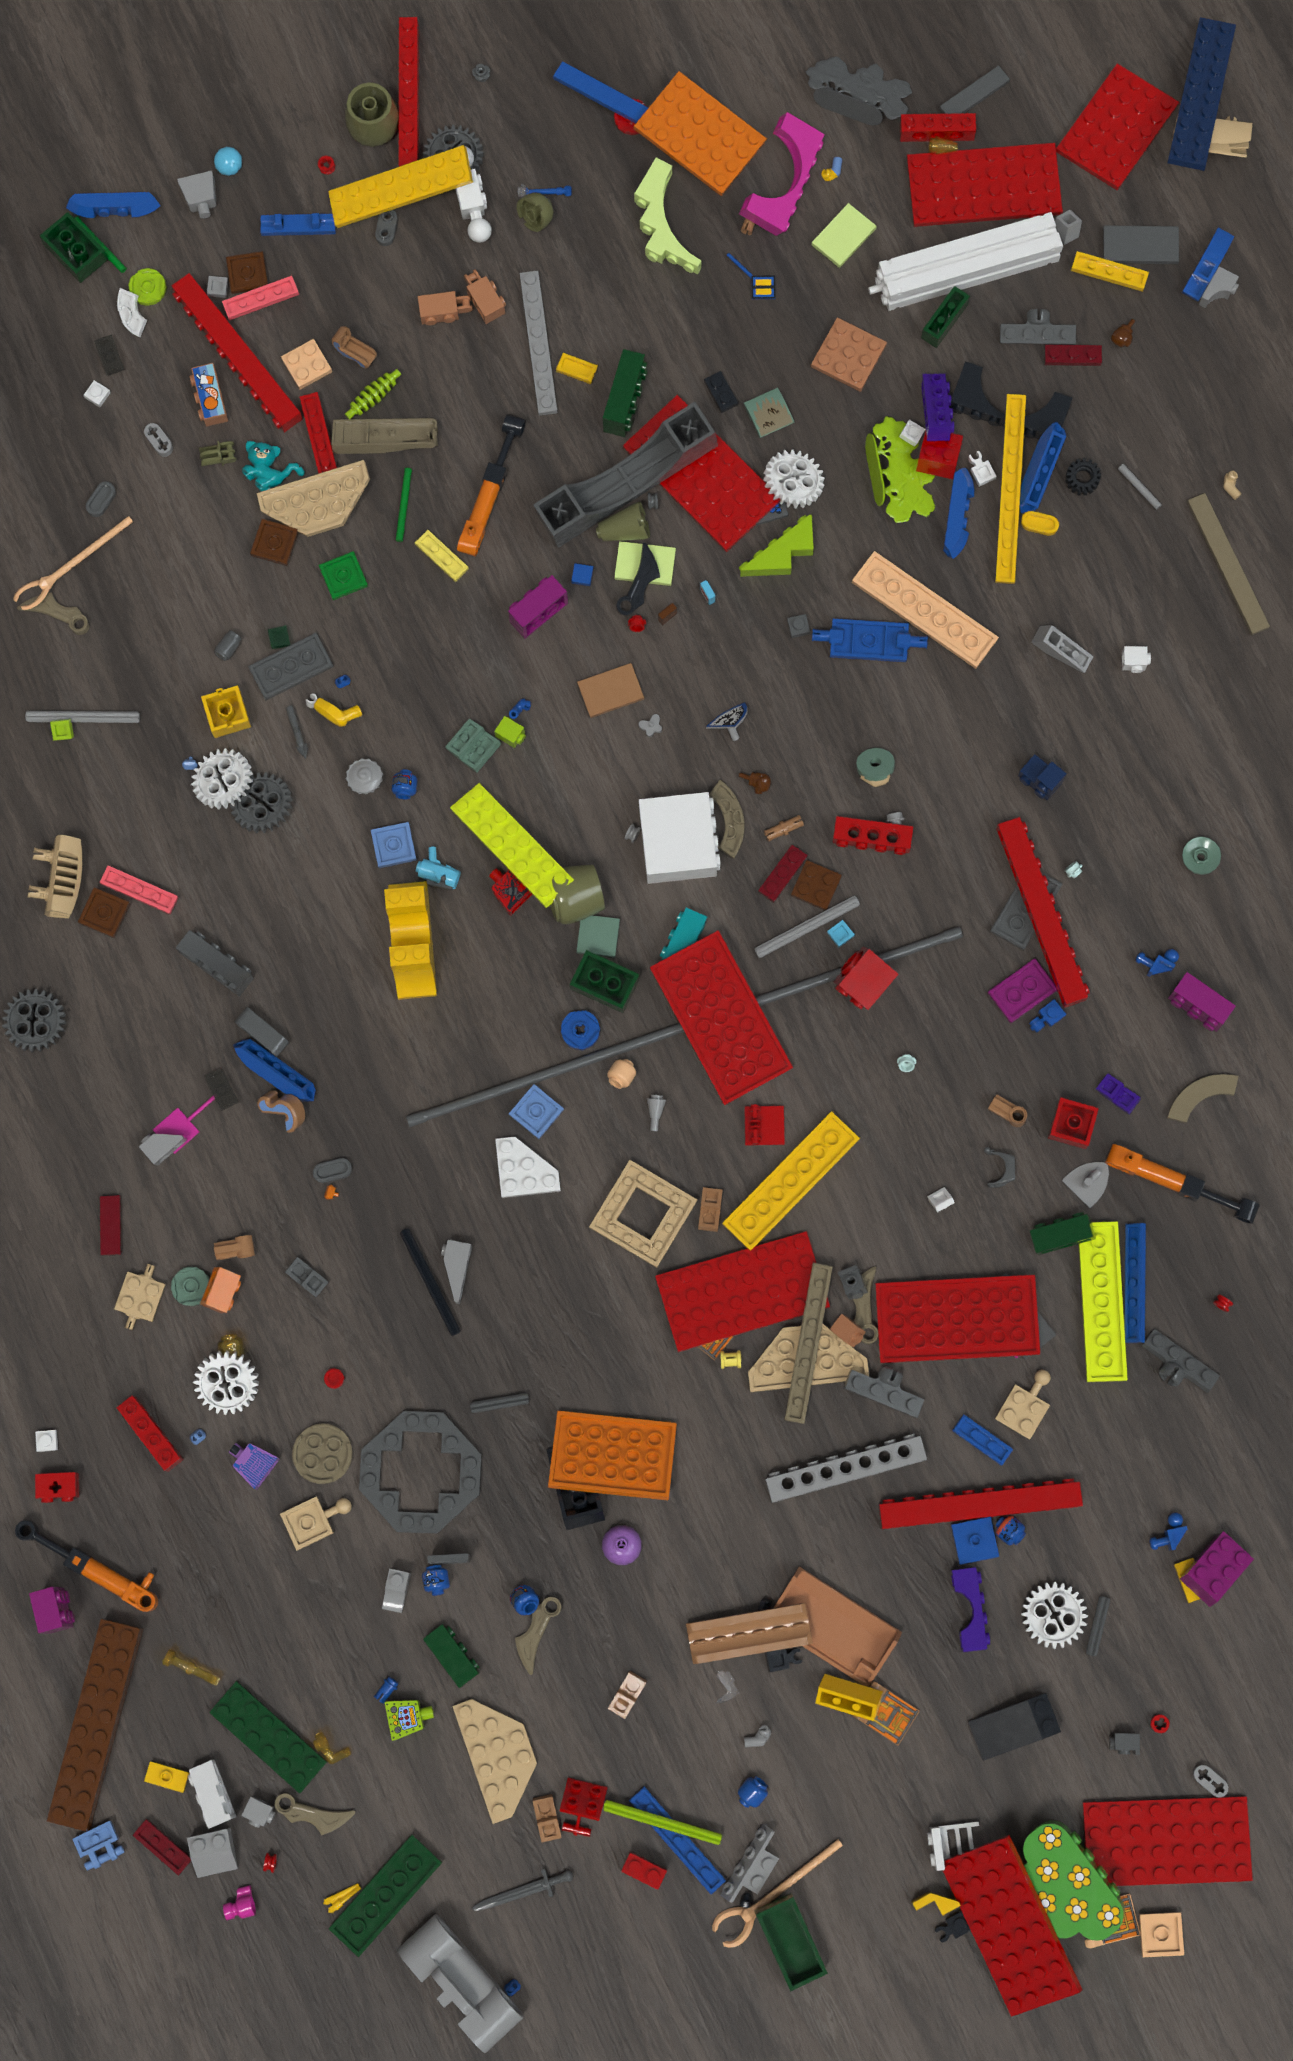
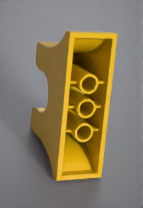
[384,881,437,1000]

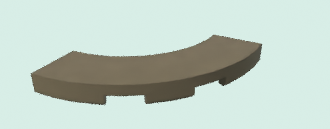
[709,780,744,859]
[1167,1074,1239,1123]

